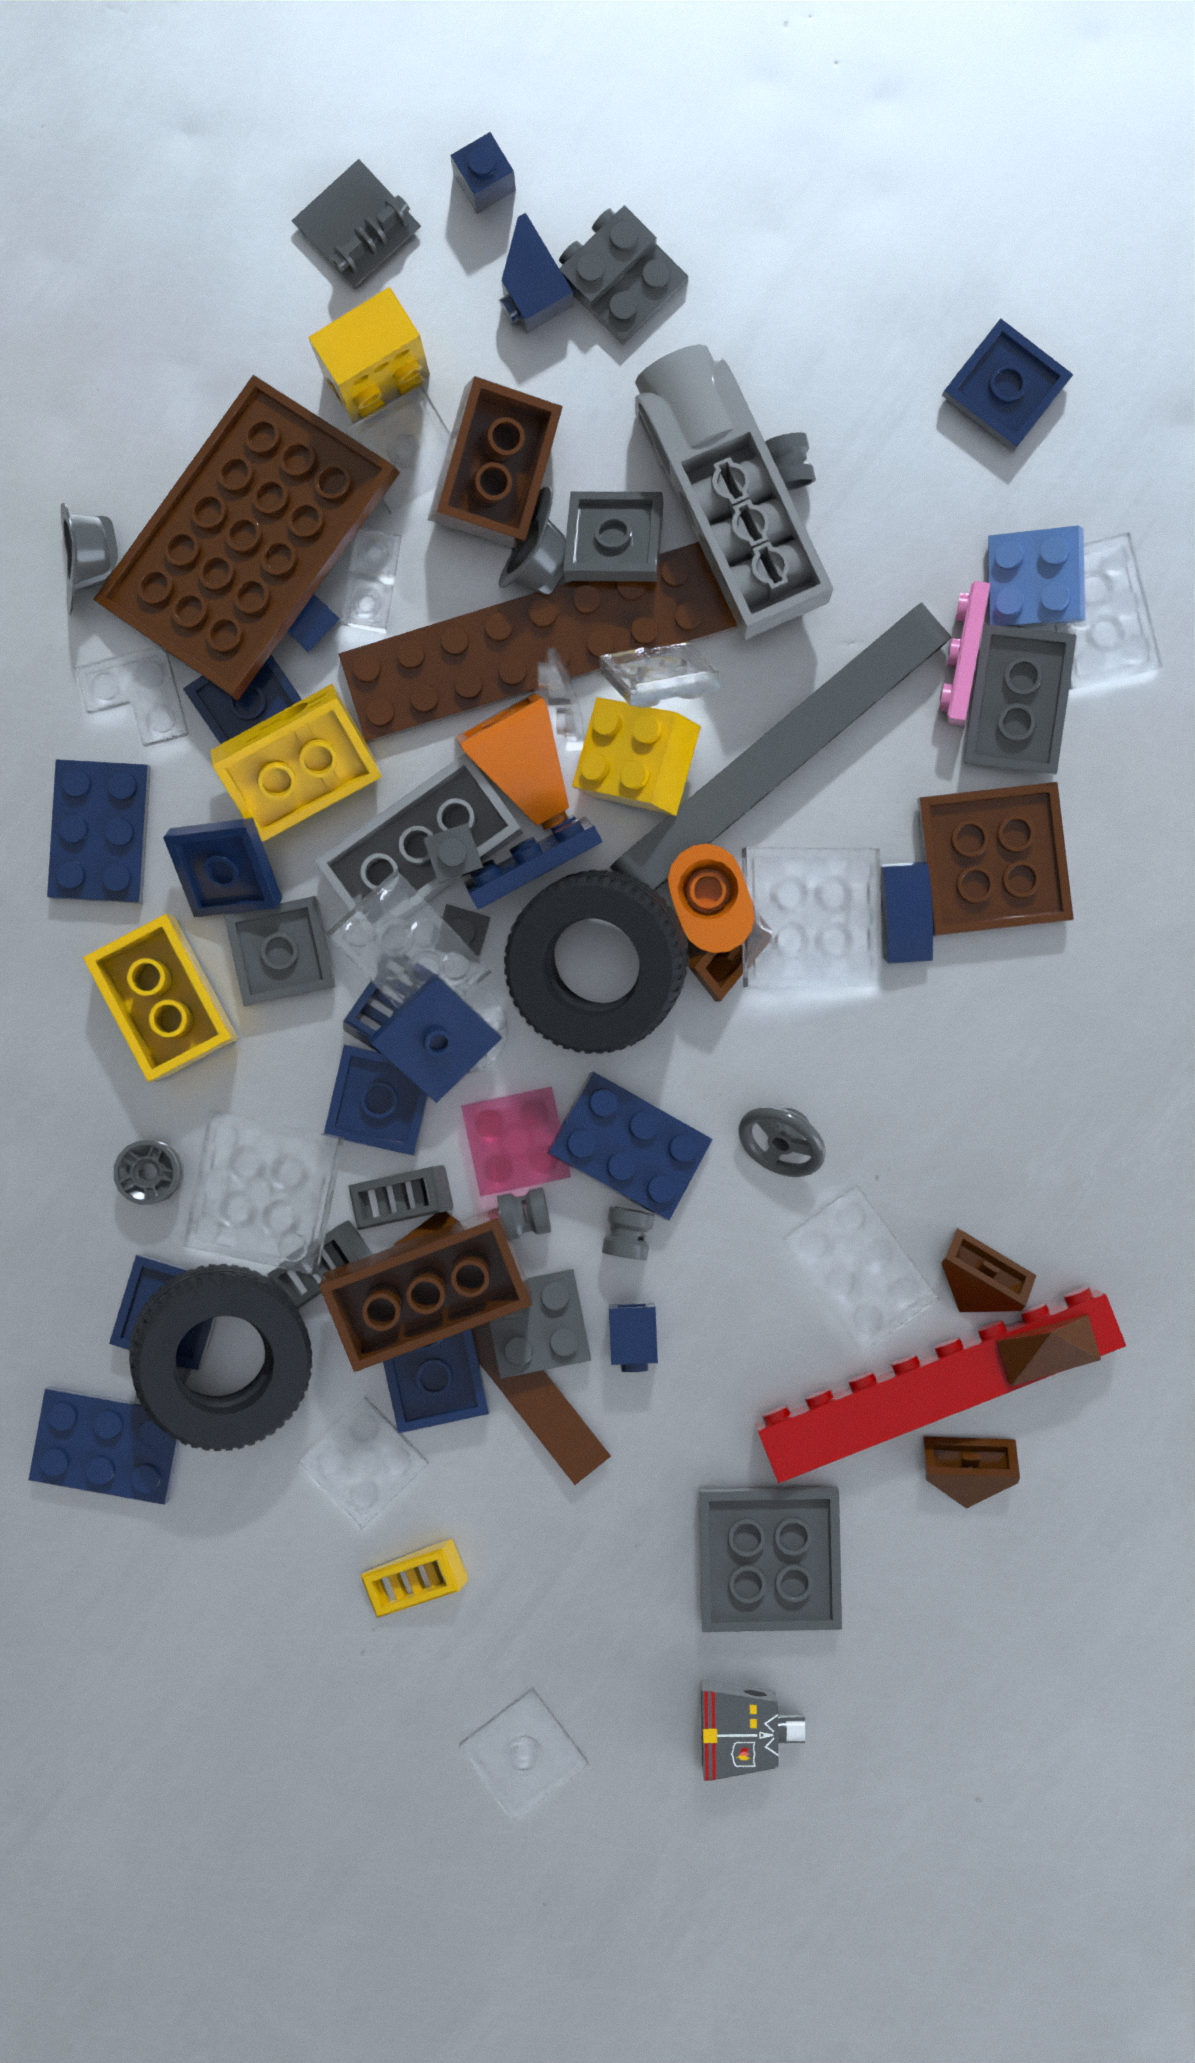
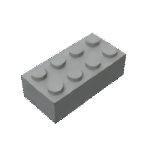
[314,753,523,940]

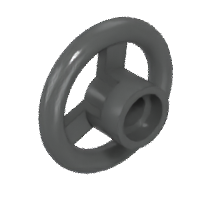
[738,1106,826,1177]

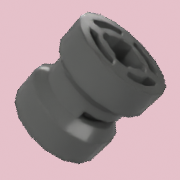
[765,432,816,491]
[497,1187,551,1240]
[602,1206,655,1260]

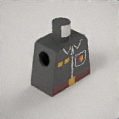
[701,1680,806,1781]

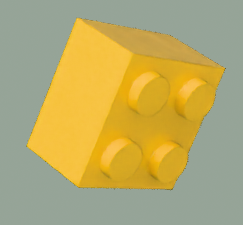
[572,697,701,816]

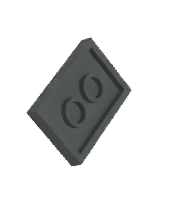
[964,624,1077,775]

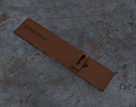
[472,1322,611,1485]

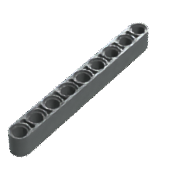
[609,602,952,890]

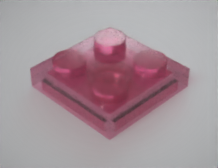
[461,1086,571,1197]

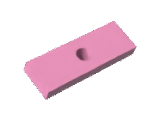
[939,581,991,728]

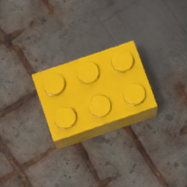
[83,914,239,1082]

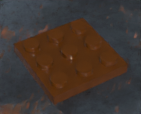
[917,782,1074,936]

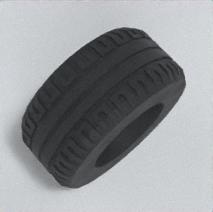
[504,870,688,1054]
[129,1264,313,1451]

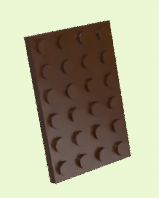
[93,375,400,700]

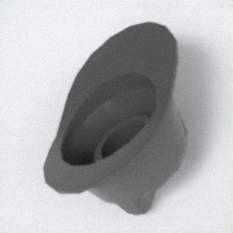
[498,487,566,595]
[60,503,118,615]

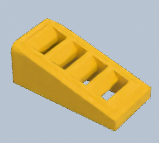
[360,1539,468,1618]

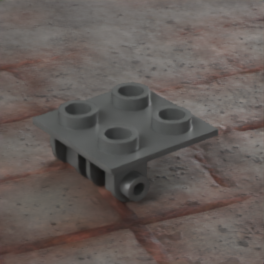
[291,159,421,288]

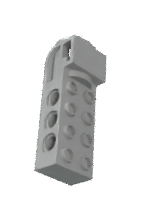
[635,344,833,640]

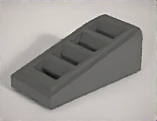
[348,1165,453,1230]
[267,1220,372,1309]

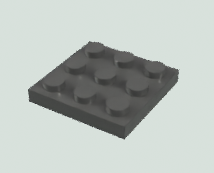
[699,1487,842,1632]

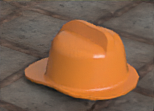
[668,843,755,953]

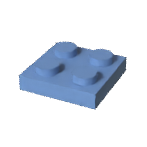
[988,525,1085,628]

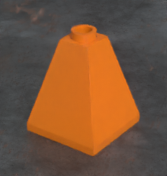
[455,693,569,830]

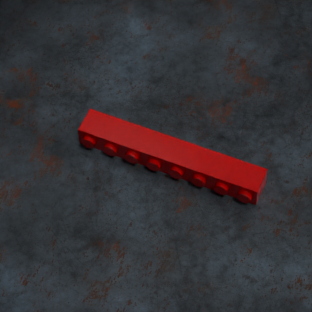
[755,1286,1126,1484]

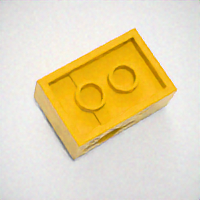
[308,287,430,423]
[210,683,382,842]

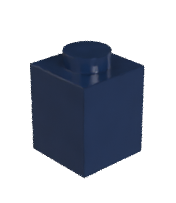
[450,132,516,213]
[609,1303,658,1372]

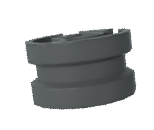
[114,1140,184,1205]

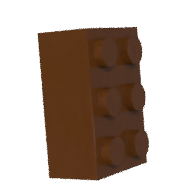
[427,376,563,548]

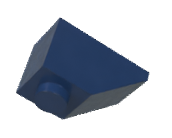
[499,212,573,334]

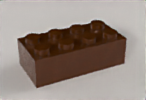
[319,1207,532,1372]

